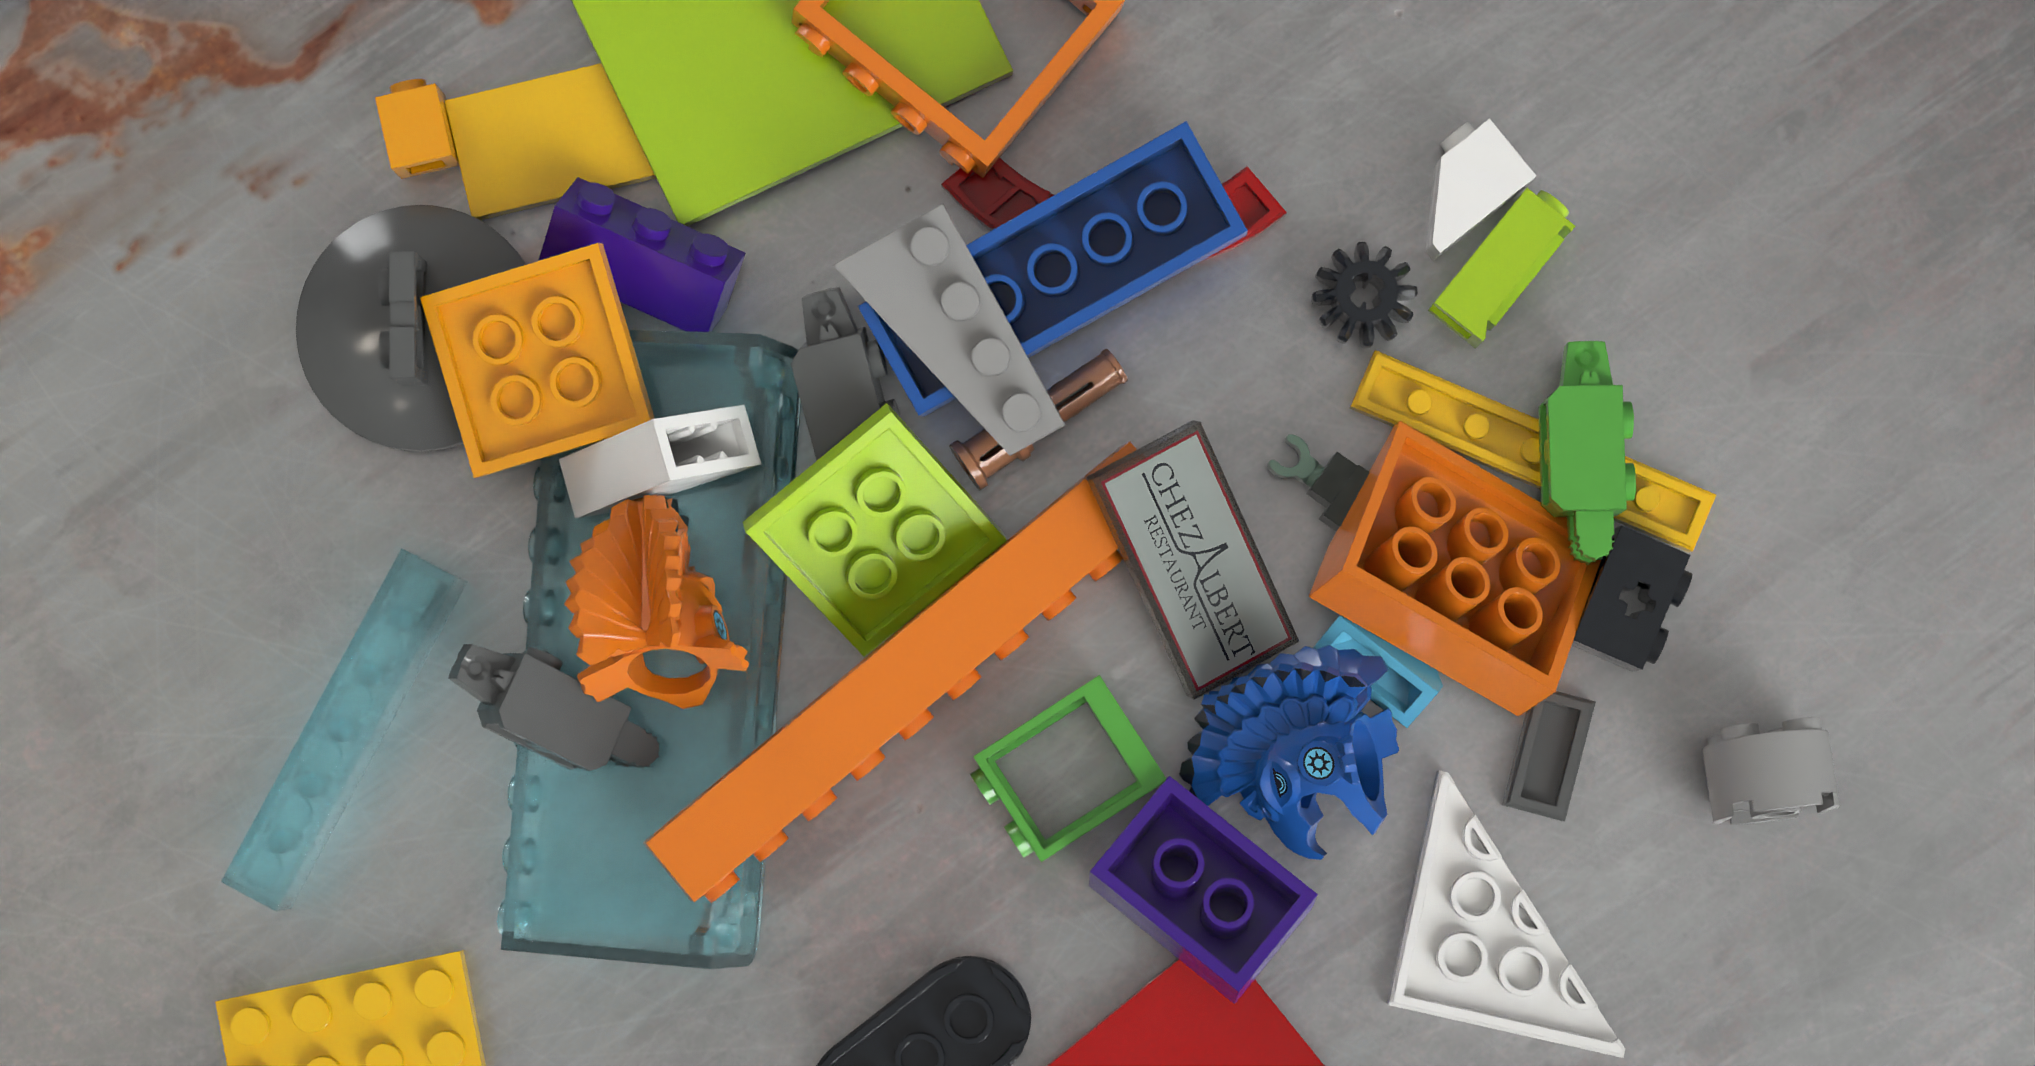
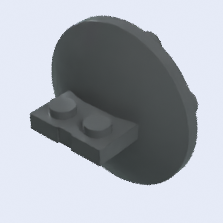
[296,205,526,452]

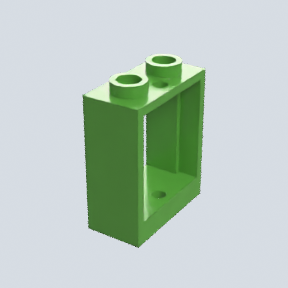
[970,675,1167,862]

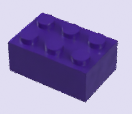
[1089,776,1318,1004]

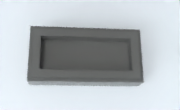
[1502,691,1596,822]

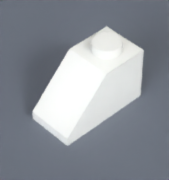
[1426,118,1536,261]

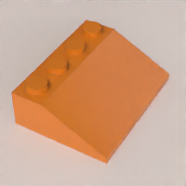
[1309,421,1601,717]

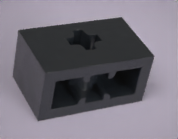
[1572,525,1693,672]

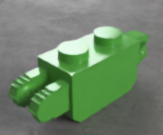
[1538,341,1636,566]

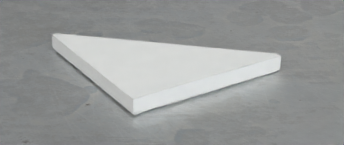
[1387,771,1625,1058]

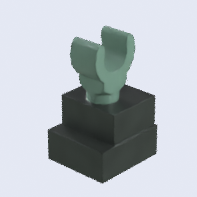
[1267,434,1370,531]

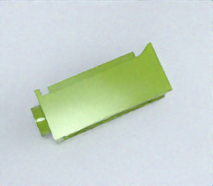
[1428,188,1575,349]

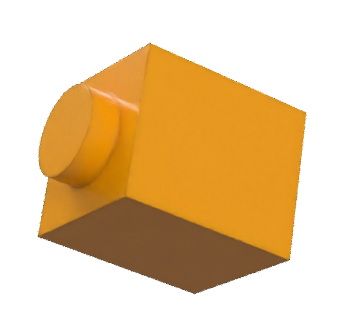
[375,79,459,179]

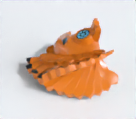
[564,494,750,709]

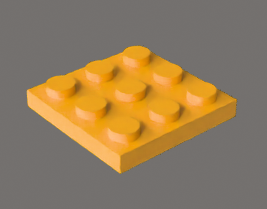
[420,243,655,478]

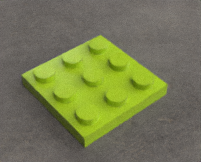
[742,403,1007,657]

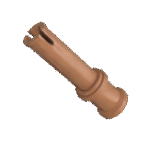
[949,349,1128,491]

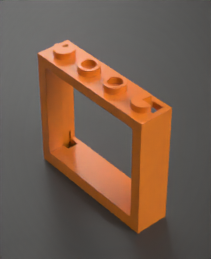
[792,0,1126,178]

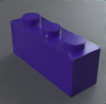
[538,177,746,340]

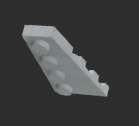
[833,204,1066,456]

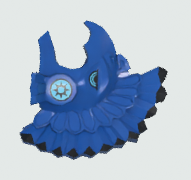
[1179,645,1399,860]

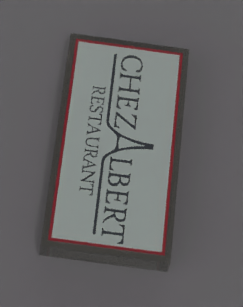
[1086,420,1299,700]

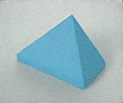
[1313,615,1443,728]

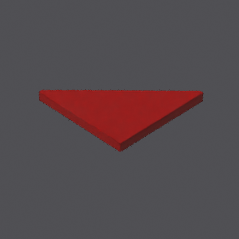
[1046,959,1325,1066]

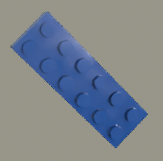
[858,121,1248,417]

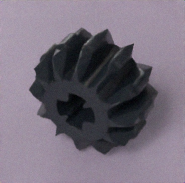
[1311,242,1418,348]

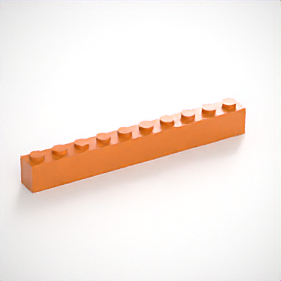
[643,441,1144,903]

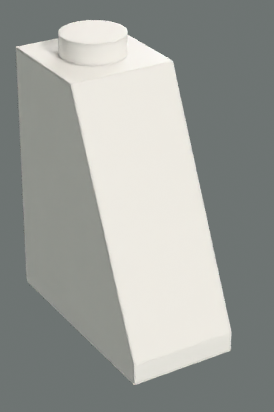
[559,405,761,519]

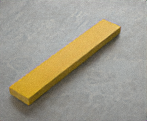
[1349,350,1716,553]

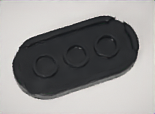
[816,956,1031,1066]

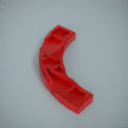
[941,158,1287,261]

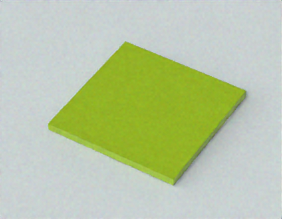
[571,0,1013,226]

